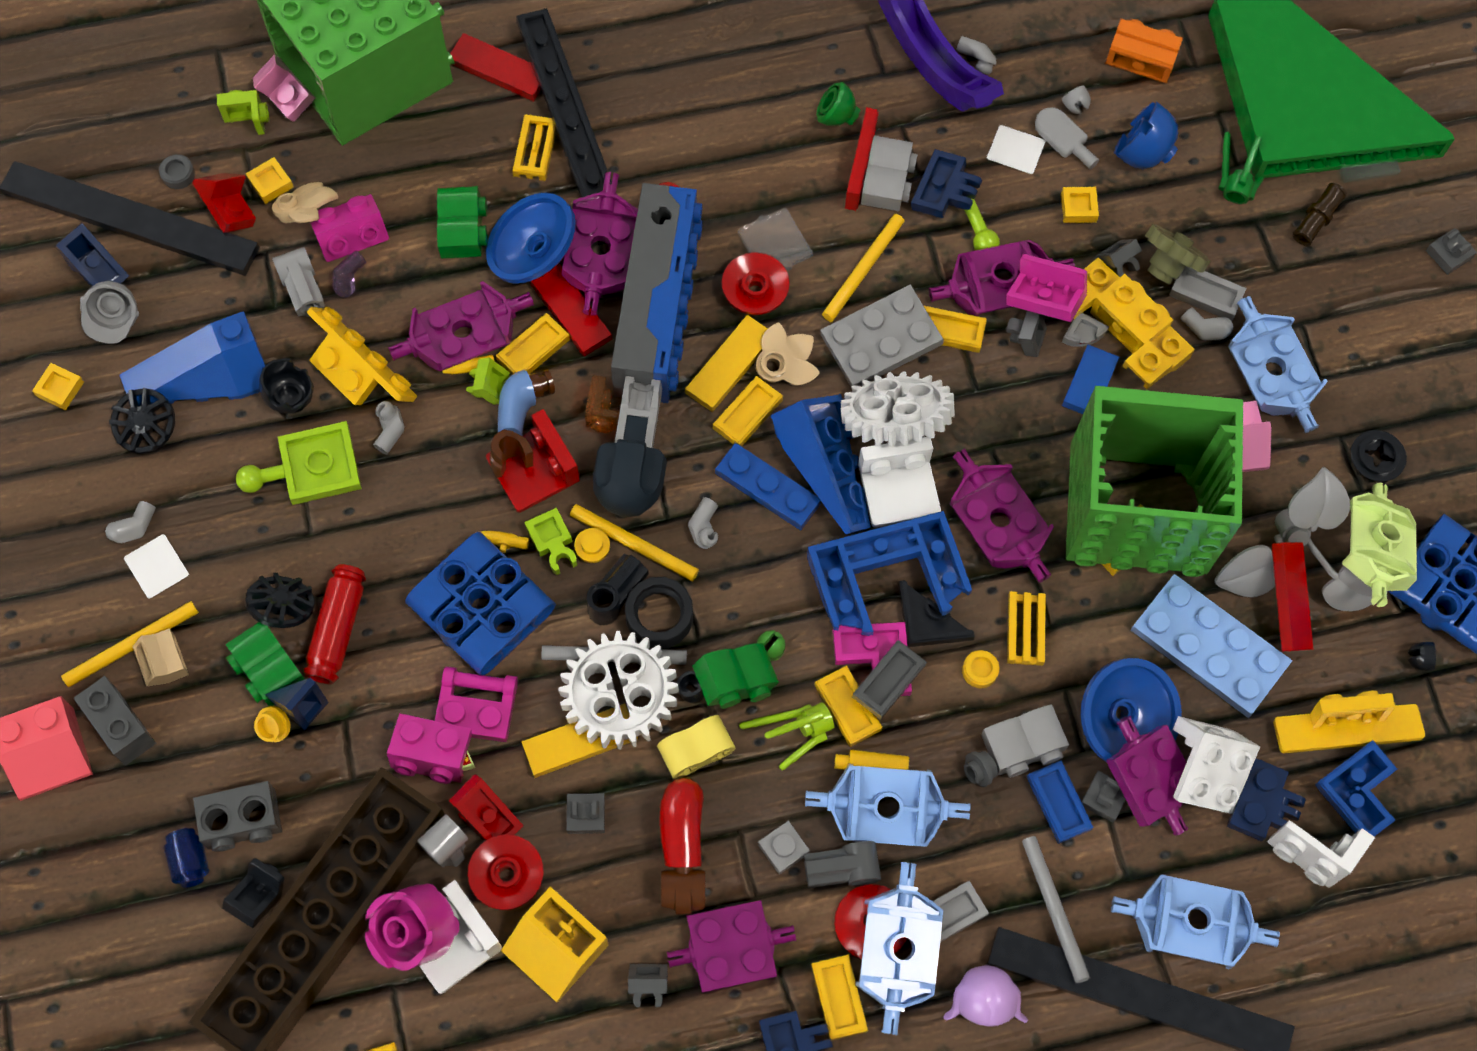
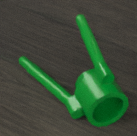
[1218,132,1264,204]

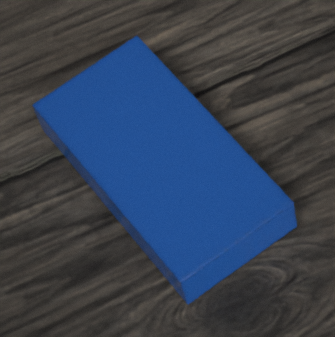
[1062,344,1119,414]
[1026,761,1094,844]

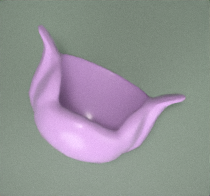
[943,965,1028,1026]

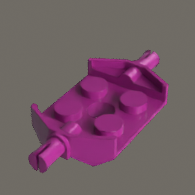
[561,172,638,316]
[928,240,1075,317]
[388,281,534,372]
[950,449,1054,583]

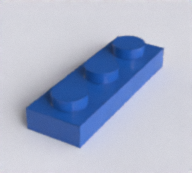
[715,443,821,531]

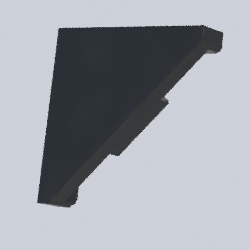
[898,580,975,647]

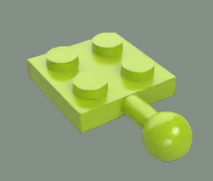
[236,421,362,505]

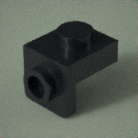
[222,858,284,928]

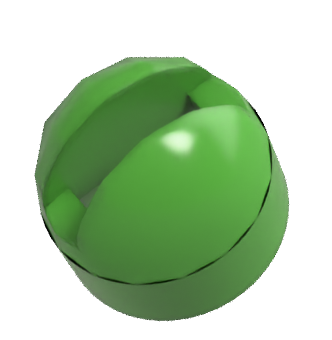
[757,630,785,661]

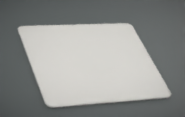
[987,125,1045,174]
[124,534,189,599]

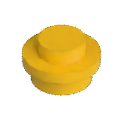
[574,528,610,563]
[254,706,290,742]

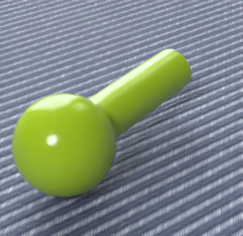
[965,199,1000,251]

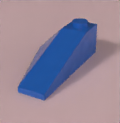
[770,394,871,535]

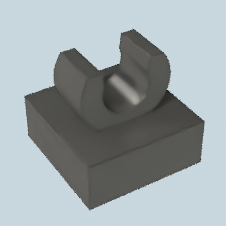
[1426,228,1477,275]
[1094,239,1142,277]
[1006,311,1047,357]
[1082,771,1126,823]
[567,793,605,834]
[628,964,668,1007]

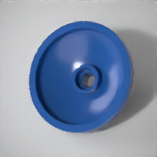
[486,193,576,284]
[1081,658,1182,762]

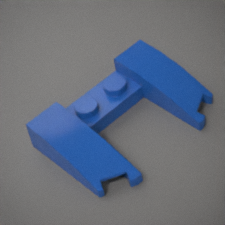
[807,511,972,636]

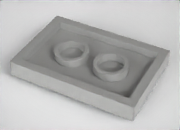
[820,285,943,388]

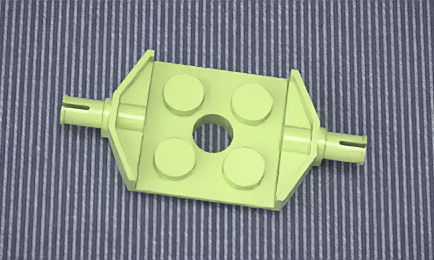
[1342,483,1417,607]

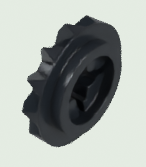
[1349,430,1407,484]

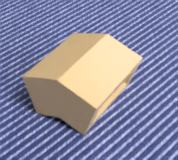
[133,628,189,687]

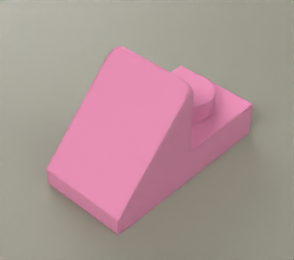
[253,54,316,122]
[1243,401,1271,472]

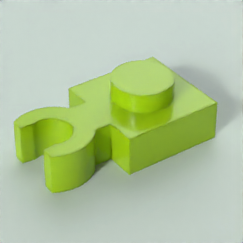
[524,508,577,575]

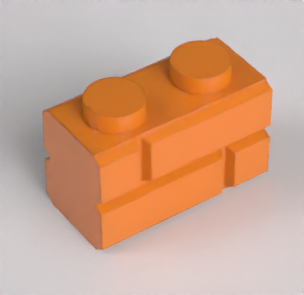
[1105,18,1183,83]

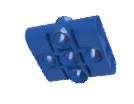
[1388,514,1477,654]
[405,532,556,676]

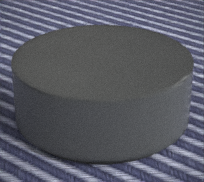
[159,154,195,189]

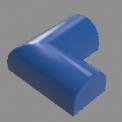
[1315,740,1397,837]

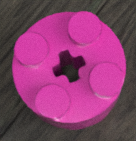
[365,884,460,971]

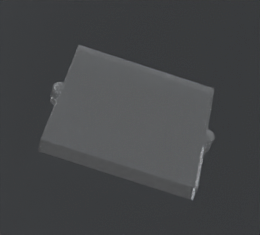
[737,207,813,271]

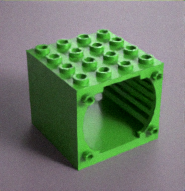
[257,0,455,146]
[1066,386,1243,577]

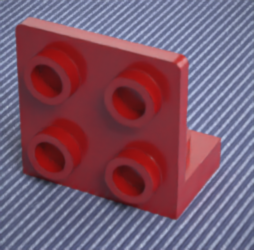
[486,409,580,513]

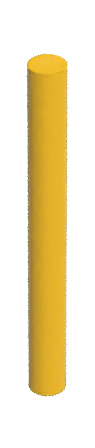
[822,214,905,322]
[570,504,699,582]
[61,601,199,688]

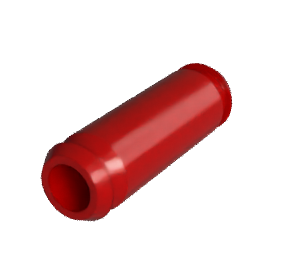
[303,564,366,685]

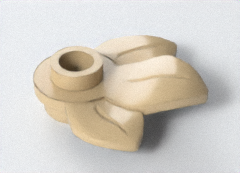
[272,182,339,223]
[755,323,819,386]

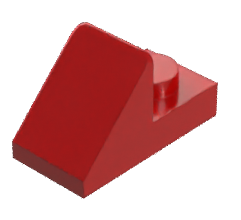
[192,173,256,233]
[448,774,524,841]

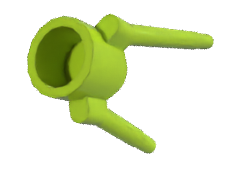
[739,702,834,770]

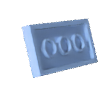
[1130,574,1293,718]

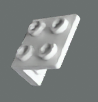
[858,437,941,528]
[1173,716,1260,814]
[1267,821,1375,888]
[420,880,502,994]

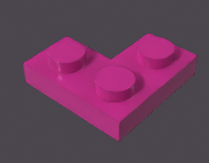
[832,622,912,696]

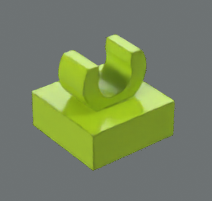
[466,357,510,405]

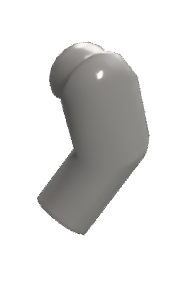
[1180,307,1233,341]

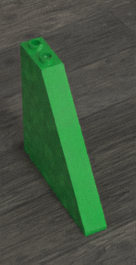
[1208,0,1455,179]

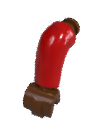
[659,776,705,914]

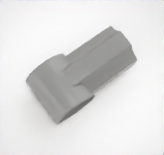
[272,247,325,317]
[417,814,469,867]

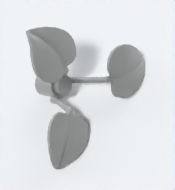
[1214,467,1372,611]

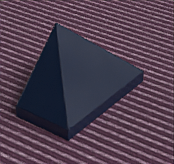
[265,678,329,730]

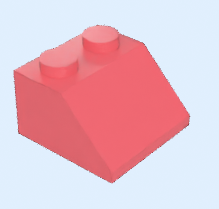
[0,696,93,801]

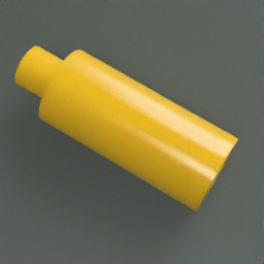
[834,750,909,770]

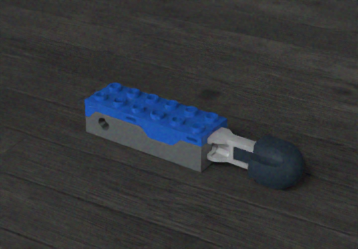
[593,182,703,518]

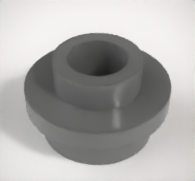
[964,751,998,787]

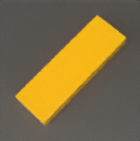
[685,315,768,413]
[521,704,638,778]

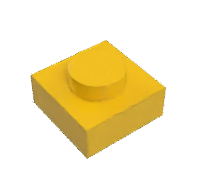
[245,157,294,204]
[1061,187,1099,223]
[32,363,84,411]

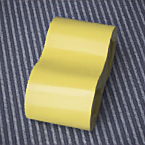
[657,715,736,779]

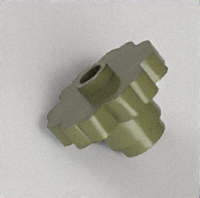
[1145,224,1211,284]

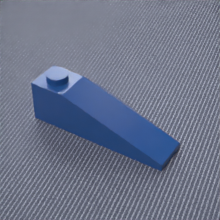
[120,311,266,406]

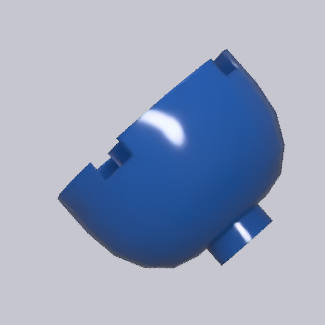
[1114,102,1178,169]

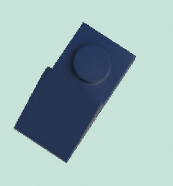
[55,223,129,287]

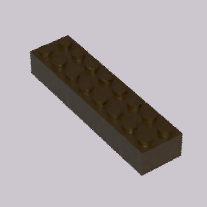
[189,767,445,1051]

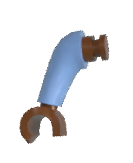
[490,369,555,478]

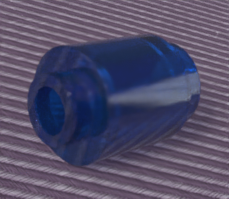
[163,828,210,888]

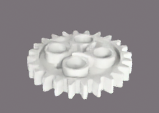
[841,371,955,447]
[559,631,679,750]

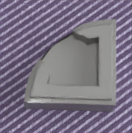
[1062,313,1109,347]

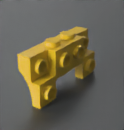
[1073,257,1195,390]

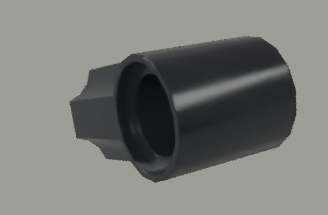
[587,554,649,625]

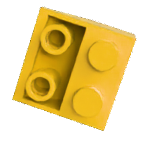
[501,886,609,1003]

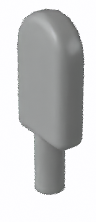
[1035,107,1099,169]

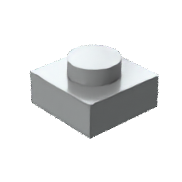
[758,821,810,875]

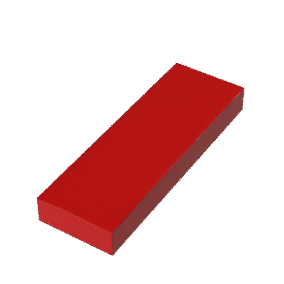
[450,33,541,102]
[845,107,879,211]
[529,264,612,357]
[1272,542,1314,652]

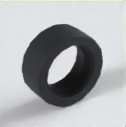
[625,577,693,649]

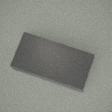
[852,640,927,720]

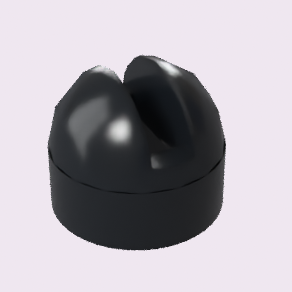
[1408,642,1436,671]
[677,671,704,703]

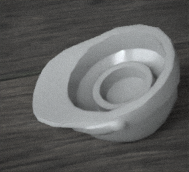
[80,280,139,344]

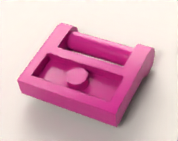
[435,666,518,743]

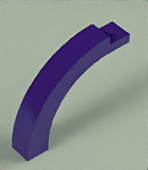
[878,0,1004,112]

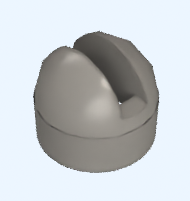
[1062,85,1091,114]

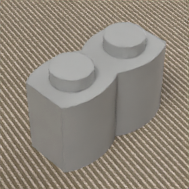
[861,135,918,212]
[981,704,1069,778]

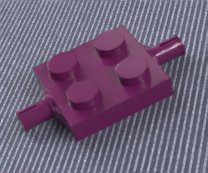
[1106,716,1188,835]
[667,900,796,993]

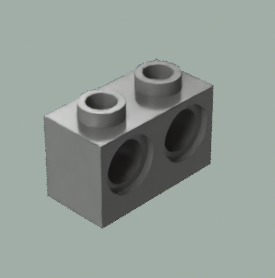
[74,676,157,766]
[193,781,282,852]

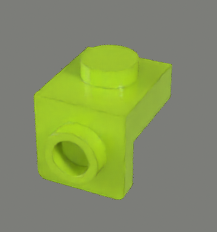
[217,90,270,135]

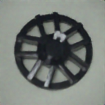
[109,388,175,454]
[245,572,315,628]

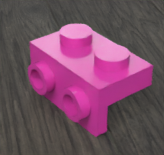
[310,194,389,262]
[1006,254,1087,322]
[387,713,472,784]

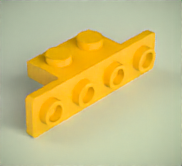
[307,307,418,405]
[1273,691,1425,753]

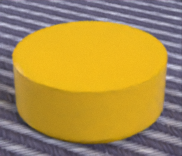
[962,650,1000,688]

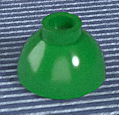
[816,82,860,126]

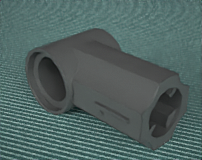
[804,841,882,888]

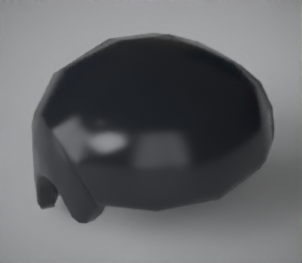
[259,358,314,414]

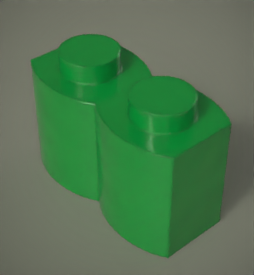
[437,186,488,259]
[225,622,305,706]
[692,643,779,709]

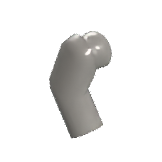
[956,36,997,75]
[373,401,405,455]
[688,497,718,549]
[105,501,156,543]

